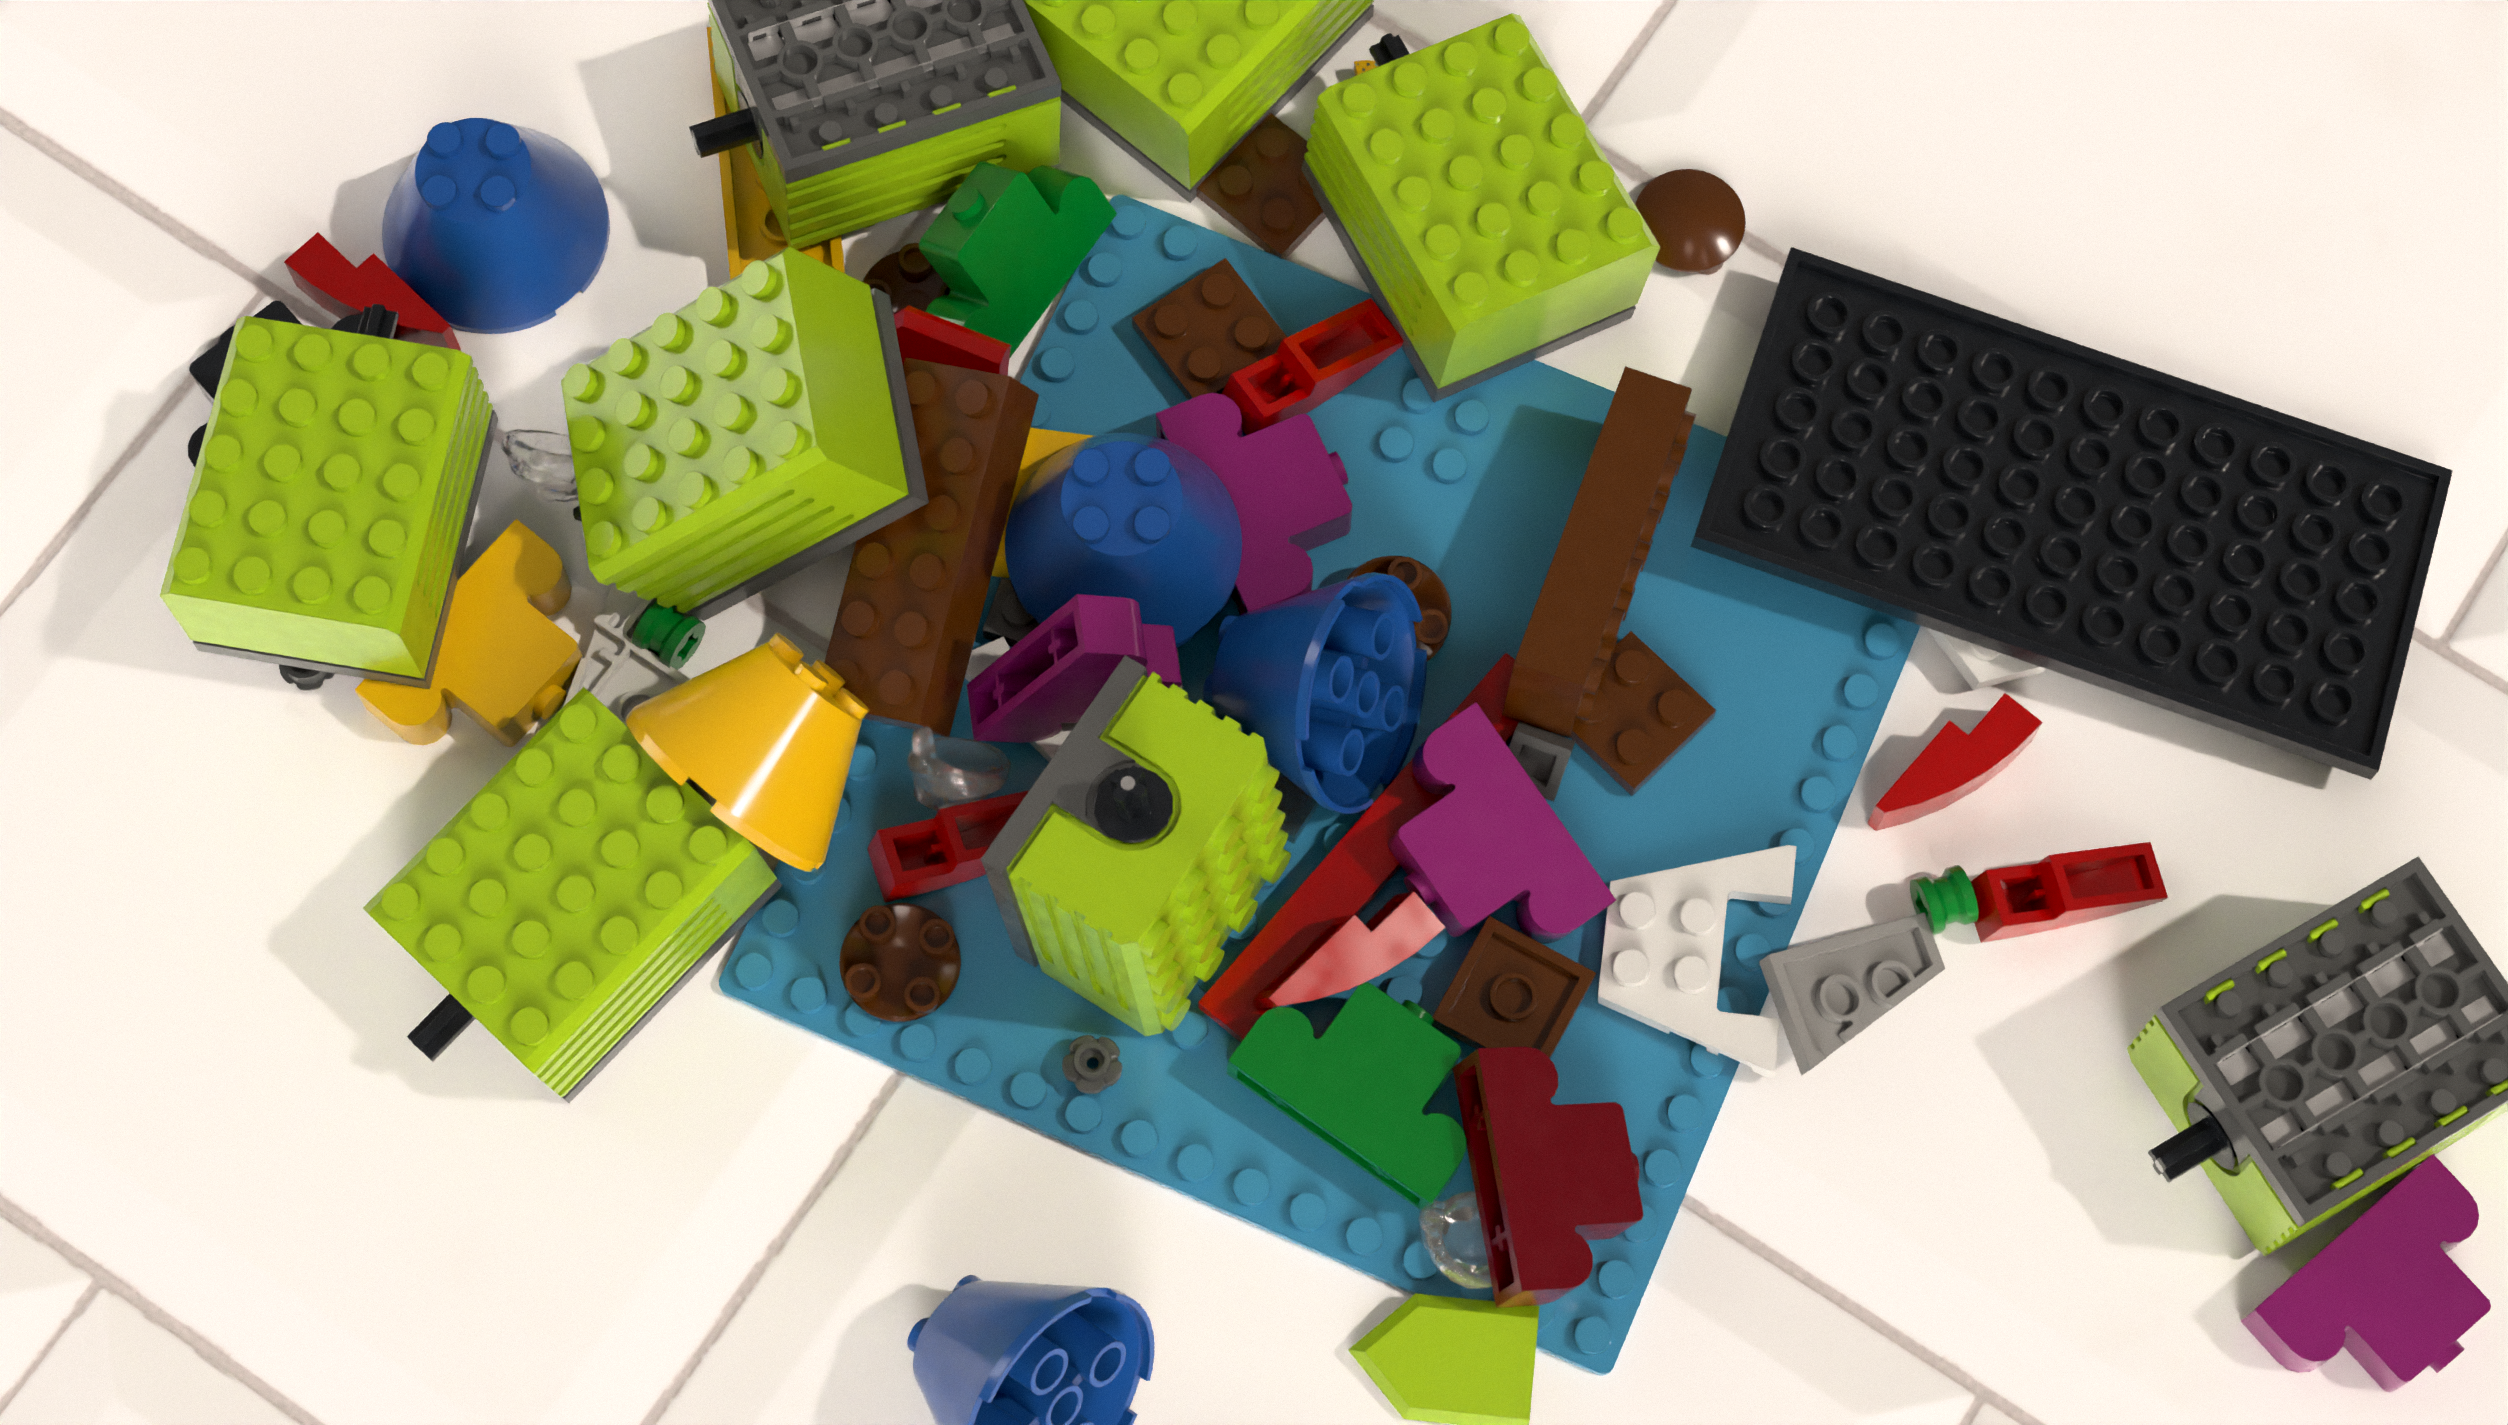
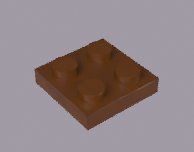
[1197,113,1326,260]
[1132,258,1287,400]
[1570,631,1716,796]
[1432,916,1596,1059]

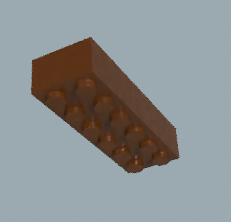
[824,357,1039,738]
[1502,366,1697,738]

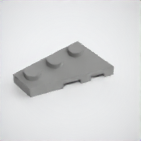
[1759,913,1946,1076]

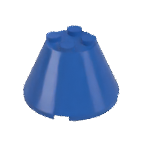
[382,118,610,334]
[1005,433,1242,648]
[1203,572,1427,814]
[907,1275,1155,1425]

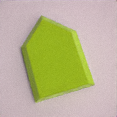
[1348,1293,1540,1425]

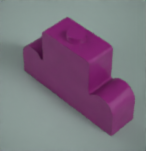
[1156,393,1352,615]
[966,594,1182,743]
[1388,702,1616,943]
[2240,1154,2491,1393]

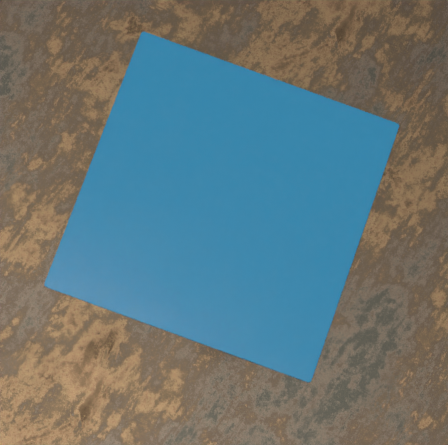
[719,195,1920,1376]

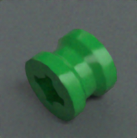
[632,601,706,670]
[1910,865,1979,936]

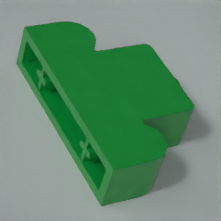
[919,161,1117,359]
[1227,982,1466,1215]

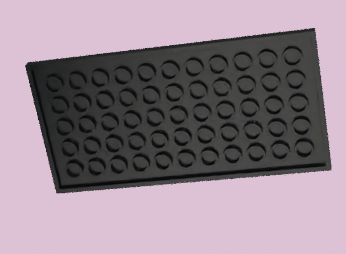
[1690,247,2453,780]

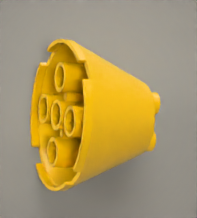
[626,632,869,872]

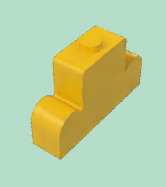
[355,519,583,747]

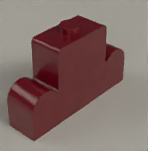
[1453,1046,1643,1308]

